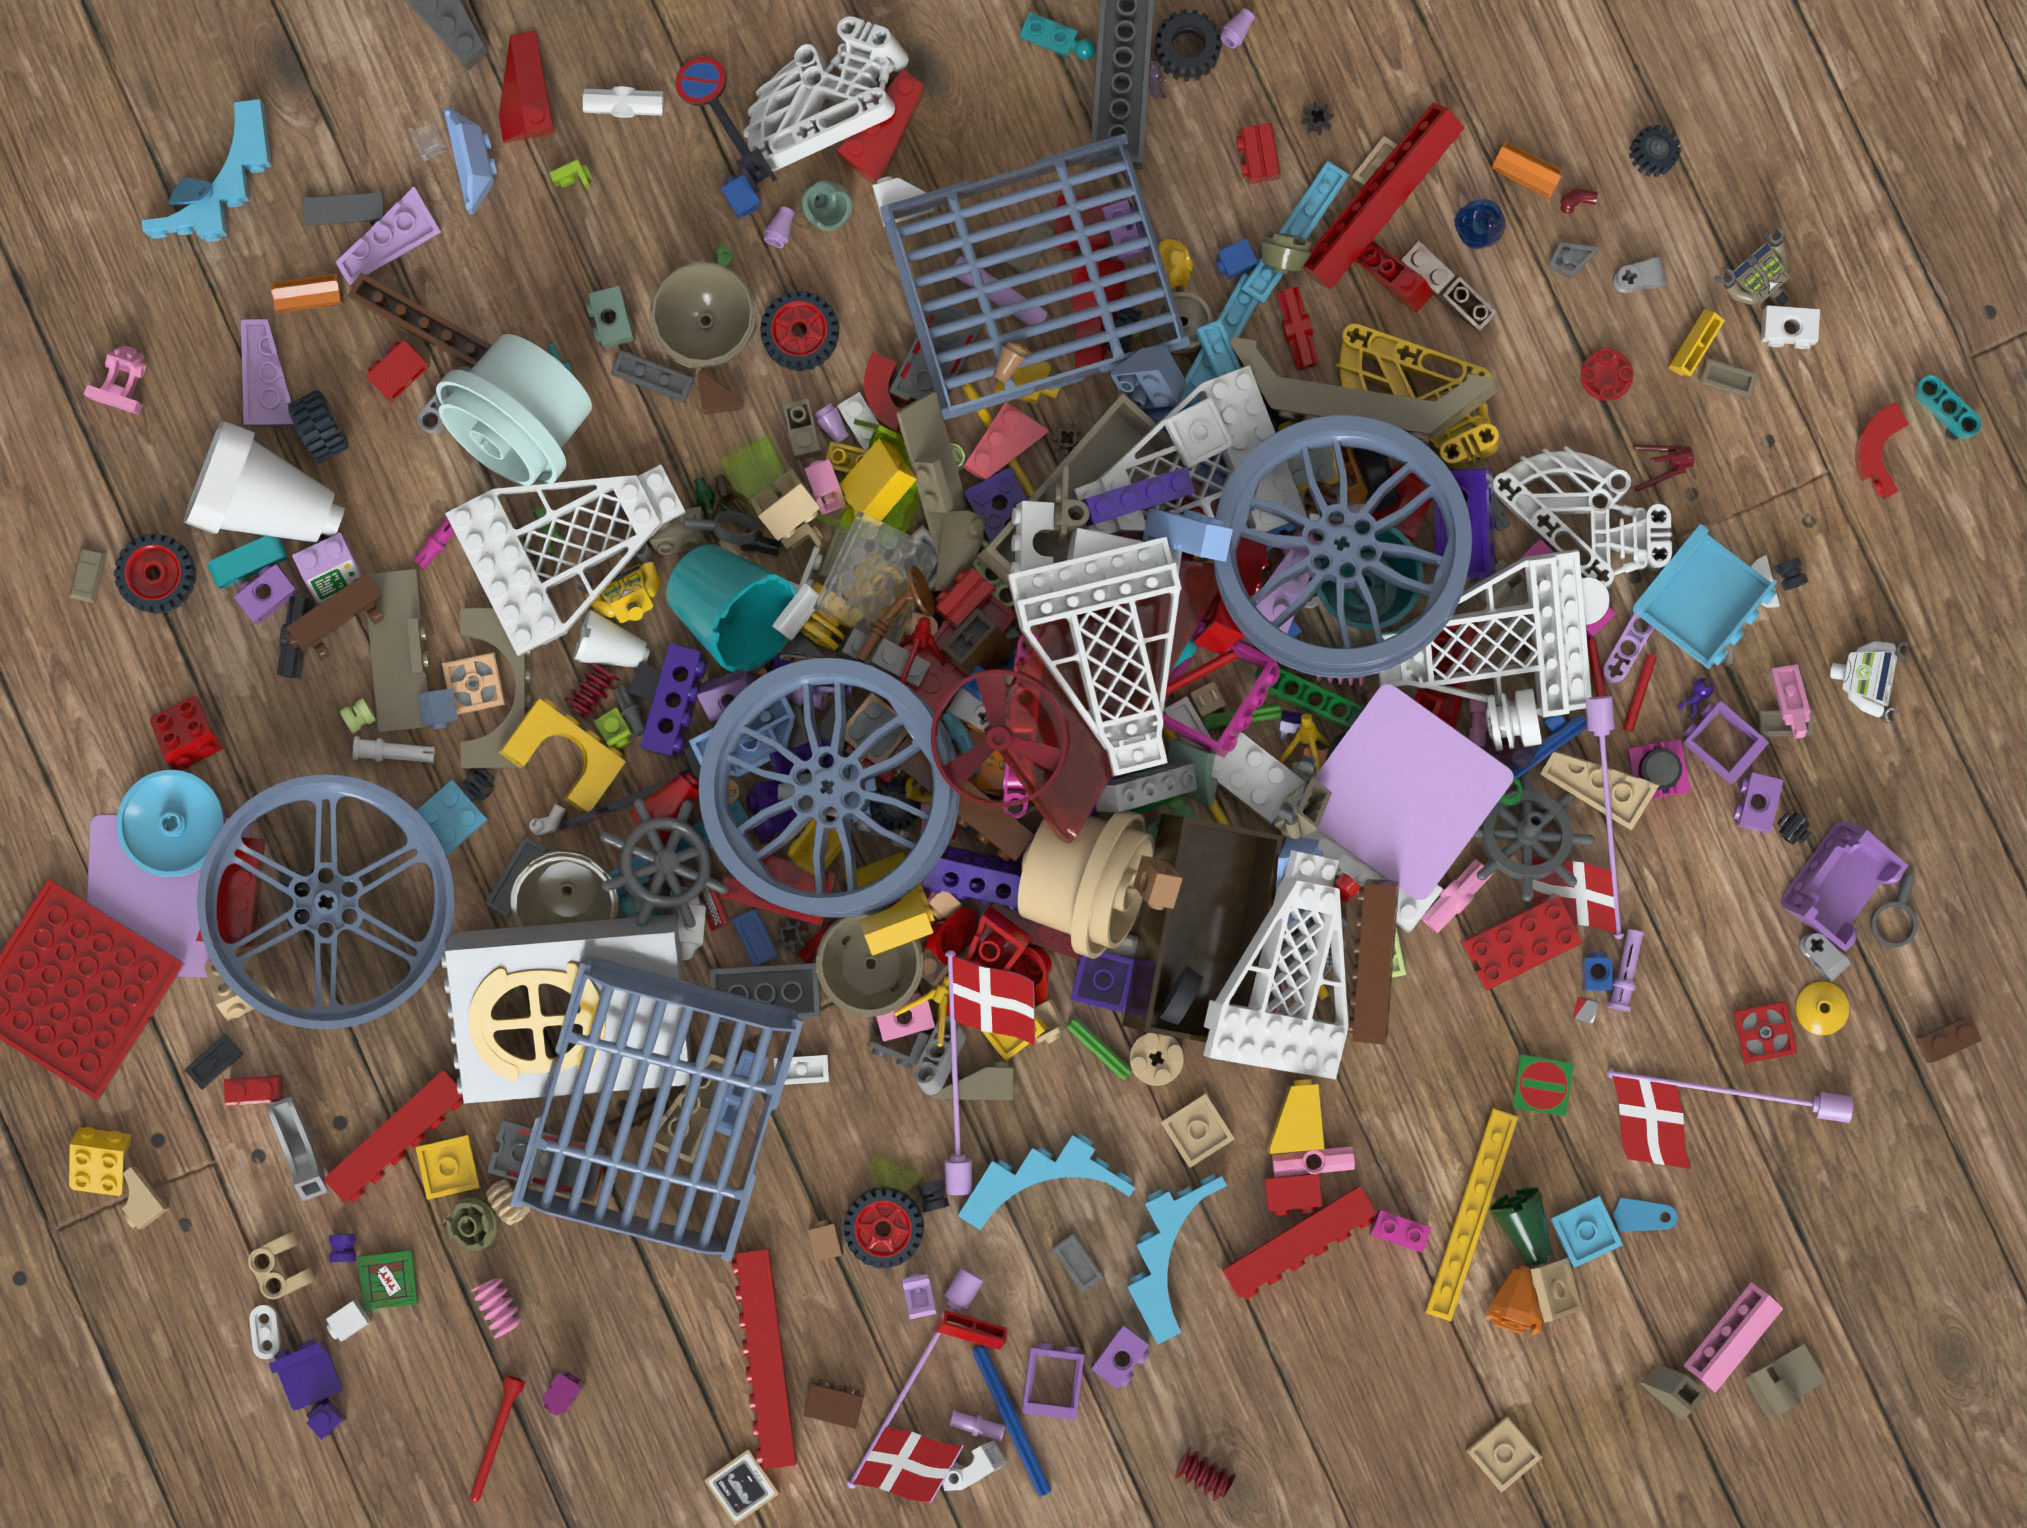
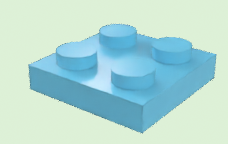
[417,780,488,855]
[1550,1196,1623,1268]

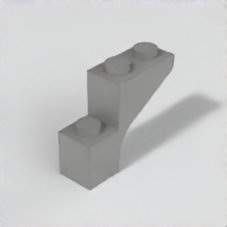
[836,628,931,687]
[266,1096,328,1201]

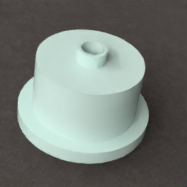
[436,334,592,486]

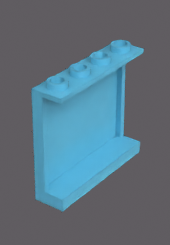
[1632,524,1777,669]

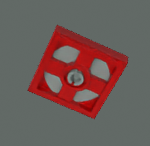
[1732,1001,1797,1064]

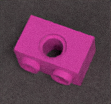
[1369,1210,1432,1253]

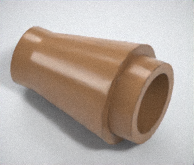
[993,341,1027,383]

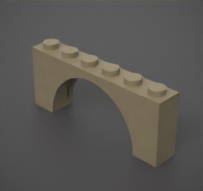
[460,608,533,770]

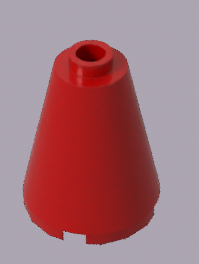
[629,772,699,847]

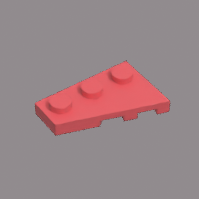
[962,402,1050,481]

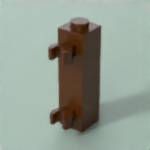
[285,573,384,661]

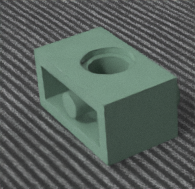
[586,286,635,349]

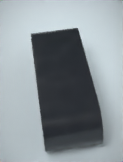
[1353,448,1401,513]

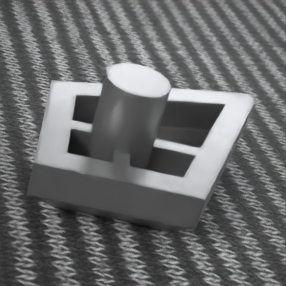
[1548,242,1599,278]

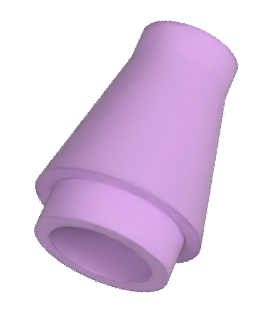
[1220,8,1255,48]
[764,207,795,248]
[813,403,849,443]

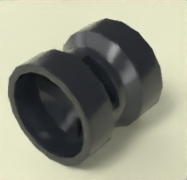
[1774,557,1809,591]
[917,1180,950,1213]

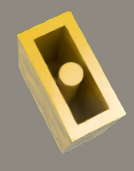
[840,438,917,526]

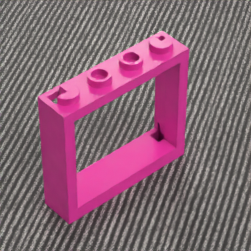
[1139,619,1280,758]

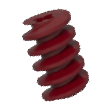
[564,663,621,722]
[1175,1447,1236,1501]

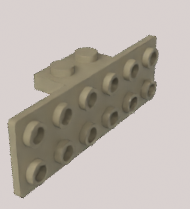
[897,392,969,559]
[367,569,432,732]

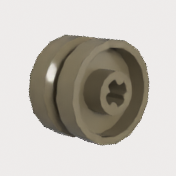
[1153,292,1212,356]

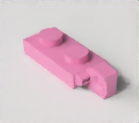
[1770,664,1810,739]

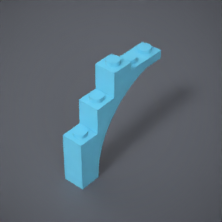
[141,99,272,242]
[958,1134,1135,1230]
[1127,1174,1227,1345]

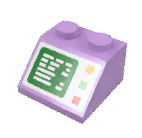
[292,533,363,605]

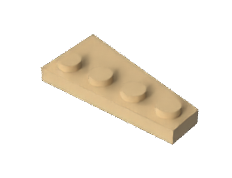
[1540,751,1660,831]

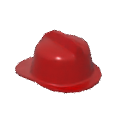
[923,907,978,964]
[1011,945,1052,1006]

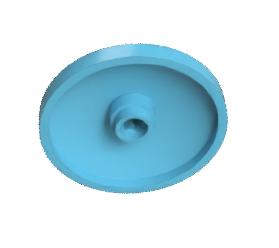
[117,770,225,877]

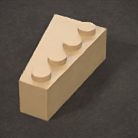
[653,1053,738,1164]

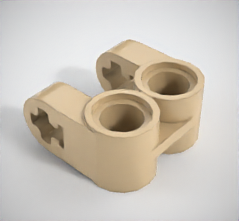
[248,1232,316,1299]

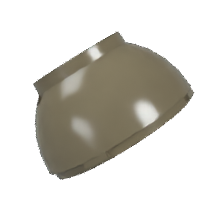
[510,849,618,927]
[816,910,923,1017]

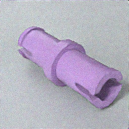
[949,1410,1005,1442]

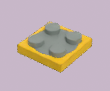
[1286,447,1340,491]

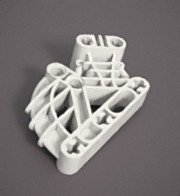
[743,16,909,172]
[1493,446,1672,589]

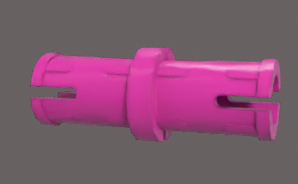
[412,518,455,570]

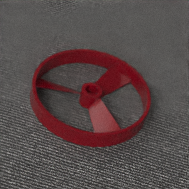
[930,668,1070,807]

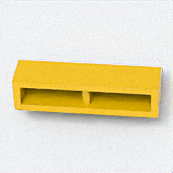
[1668,309,1725,377]

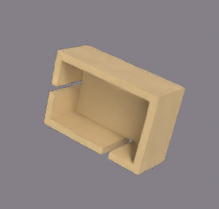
[750,468,820,541]

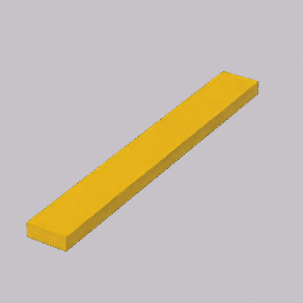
[1425,1108,1518,1321]

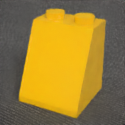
[1267,1079,1324,1154]

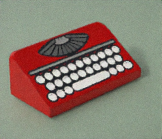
[698,875,730,931]

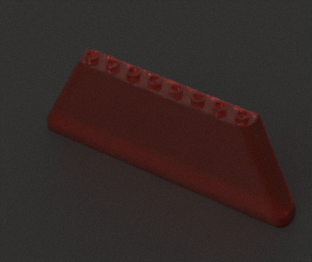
[984,559,1219,844]

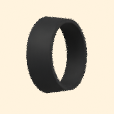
[1159,965,1203,1025]

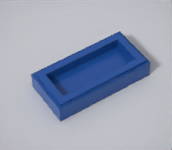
[732,908,779,967]

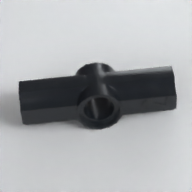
[277,596,314,679]

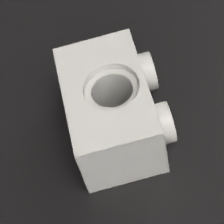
[1761,306,1820,349]

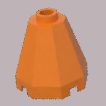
[1484,1266,1542,1335]

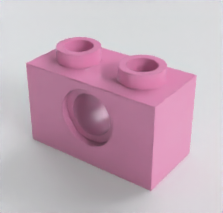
[805,459,846,515]
[876,993,935,1042]

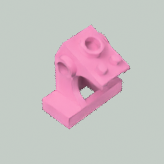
[84,346,146,415]

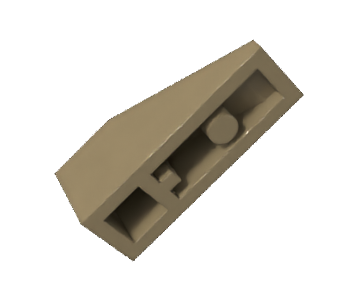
[935,511,986,592]
[932,1062,1014,1100]

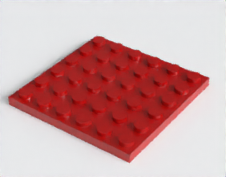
[0,879,185,1100]

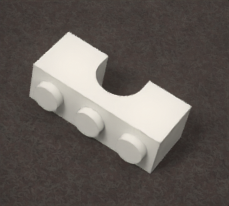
[1011,501,1054,574]

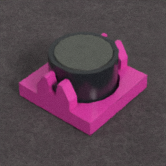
[1627,739,1691,799]

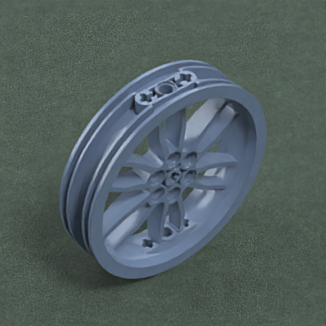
[1214,415,1472,678]
[699,658,960,917]

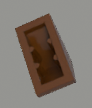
[697,370,745,415]

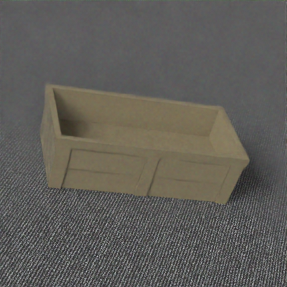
[977,393,1202,625]

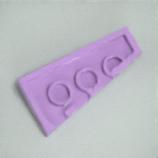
[336,186,441,285]
[241,319,294,426]
[1239,550,1316,647]

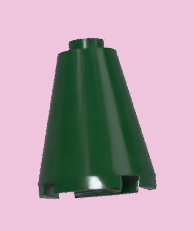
[1490,1187,1551,1266]

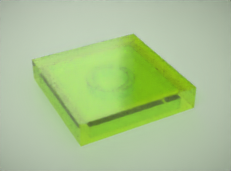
[720,437,785,508]

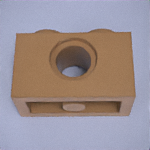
[1133,855,1183,910]

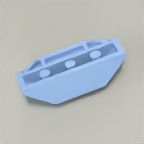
[443,107,498,215]
[689,696,796,777]

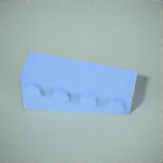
[1142,508,1233,562]

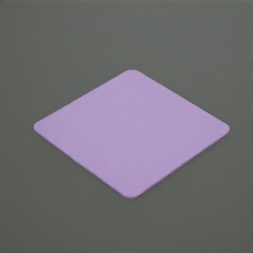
[1316,684,1514,900]
[87,815,250,977]

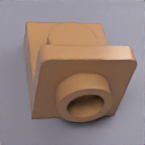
[922,950,949,988]

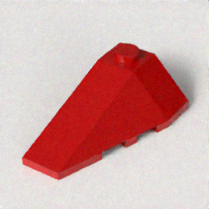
[498,31,555,143]
[1072,259,1125,369]
[1425,622,1479,730]

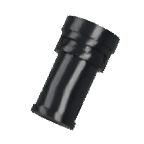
[741,530,781,557]

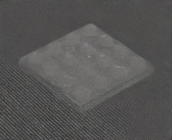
[813,511,938,645]

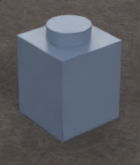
[417,688,458,730]

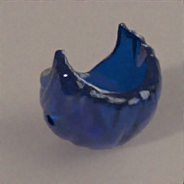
[1454,199,1506,249]

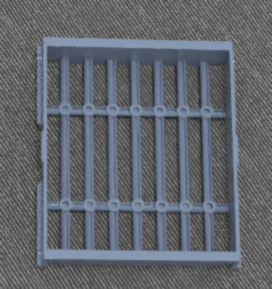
[880,133,1191,421]
[510,955,803,1261]

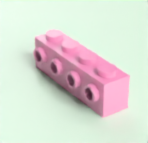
[1684,1282,1783,1393]

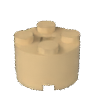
[1129,1033,1184,1086]

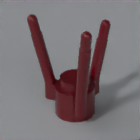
[1633,444,1694,491]

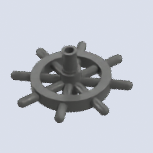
[1472,771,1595,901]
[600,798,729,928]

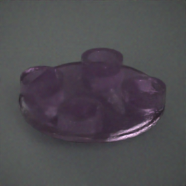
[1484,735,1537,771]

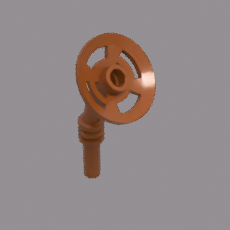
[856,565,935,663]

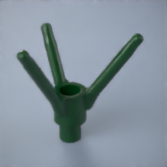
[694,477,745,526]

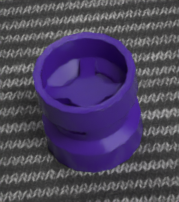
[329,1234,356,1262]

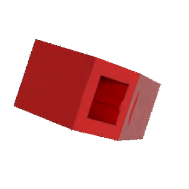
[1356,241,1434,313]

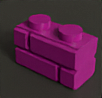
[542,1371,585,1416]

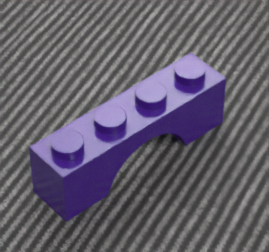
[1080,467,1195,527]

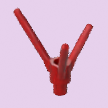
[898,617,946,684]

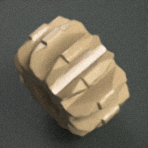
[486,1178,530,1225]

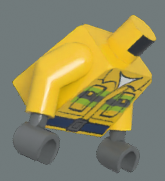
[575,543,660,623]

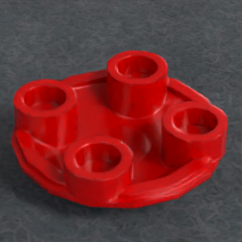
[1580,348,1634,401]

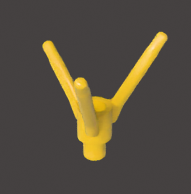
[1279,714,1330,773]
[894,976,949,1047]

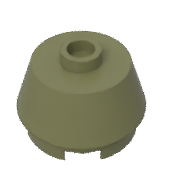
[1260,230,1312,274]
[446,1198,501,1251]

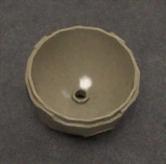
[649,260,757,368]

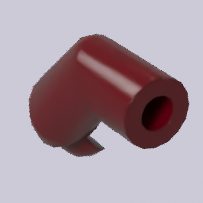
[1560,188,1598,214]

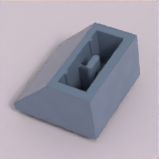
[1110,346,1186,409]

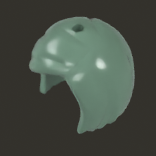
[801,180,853,231]

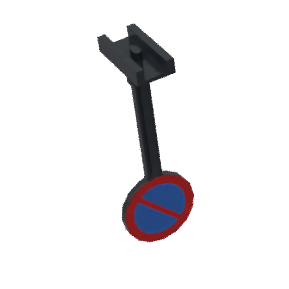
[675,57,777,193]
[558,746,701,832]

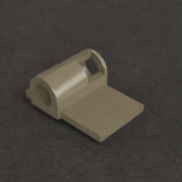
[1053,466,1090,548]
[1471,559,1530,639]
[1744,1343,1826,1417]

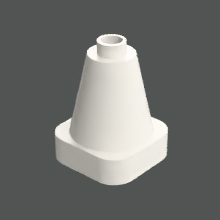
[183,421,345,542]

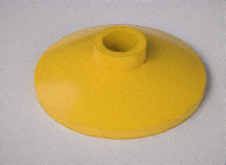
[1795,982,1849,1035]

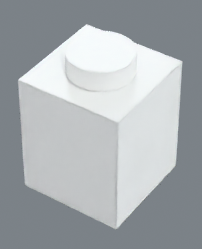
[326,1300,372,1341]

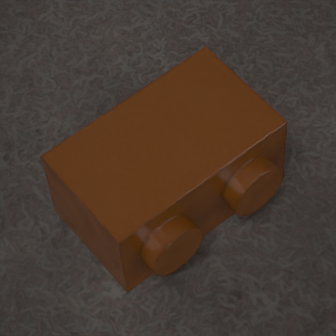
[1915,1016,1982,1063]
[803,1379,864,1429]

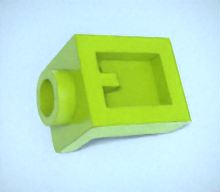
[549,159,593,190]
[594,707,633,750]

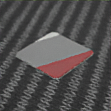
[1573,998,1598,1023]

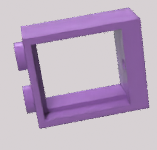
[1102,199,1149,264]
[1682,700,1769,785]
[1022,1342,1084,1420]

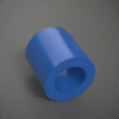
[1542,715,1566,734]

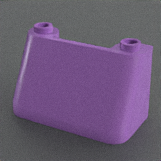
[1781,821,1908,952]

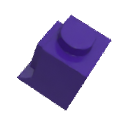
[306,1398,346,1440]

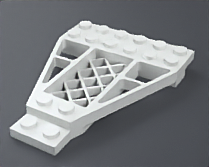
[1071,365,1307,534]
[445,465,686,656]
[1007,537,1182,776]
[1378,549,1592,717]
[1203,850,1349,1079]

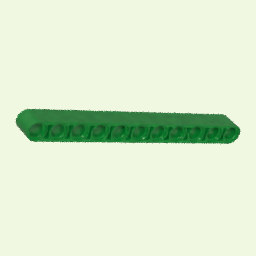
[1255,667,1522,805]

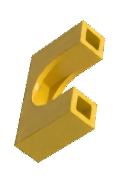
[498,698,626,814]
[844,852,935,956]

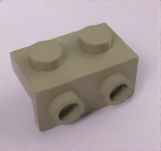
[649,506,707,555]

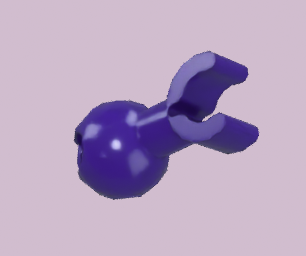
[1678,678,1714,718]

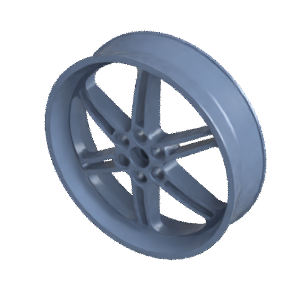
[197,774,455,1029]

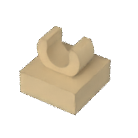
[1190,681,1226,717]

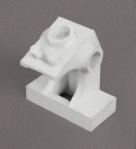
[942,1440,1008,1491]

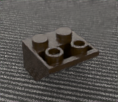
[940,608,1016,677]

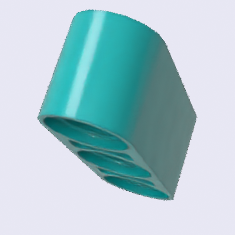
[1914,375,1982,439]
[207,536,288,589]

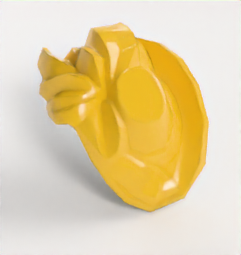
[1158,239,1194,289]

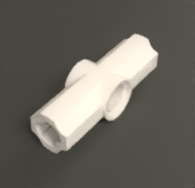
[583,86,664,118]

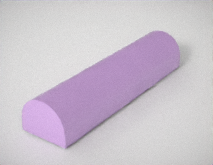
[954,256,1050,326]

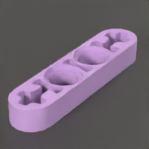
[1602,613,1654,683]

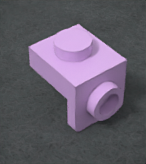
[902,1273,936,1319]

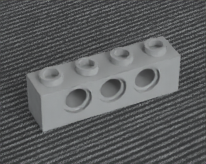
[1093,763,1197,812]

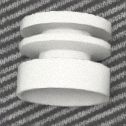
[1486,688,1542,751]

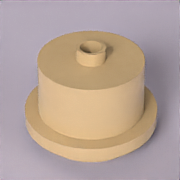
[1018,806,1155,959]

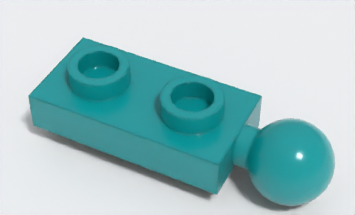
[1019,12,1095,60]

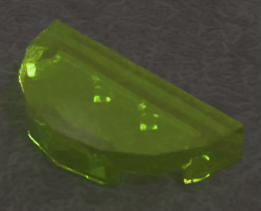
[871,1155,922,1192]

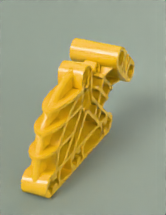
[1335,324,1499,469]

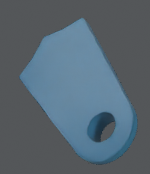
[168,177,213,206]
[1613,1198,1678,1232]

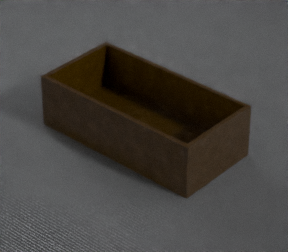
[1122,813,1284,1043]

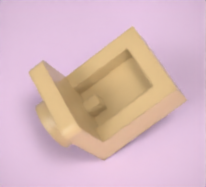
[781,523,824,552]
[1035,999,1067,1044]

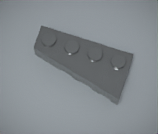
[404,0,488,71]

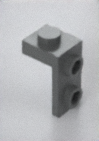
[868,1032,930,1069]

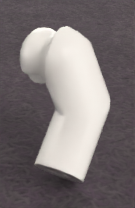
[529,804,567,836]

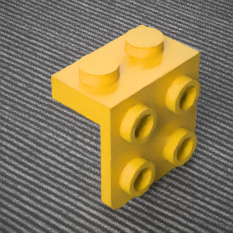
[69,1127,131,1196]

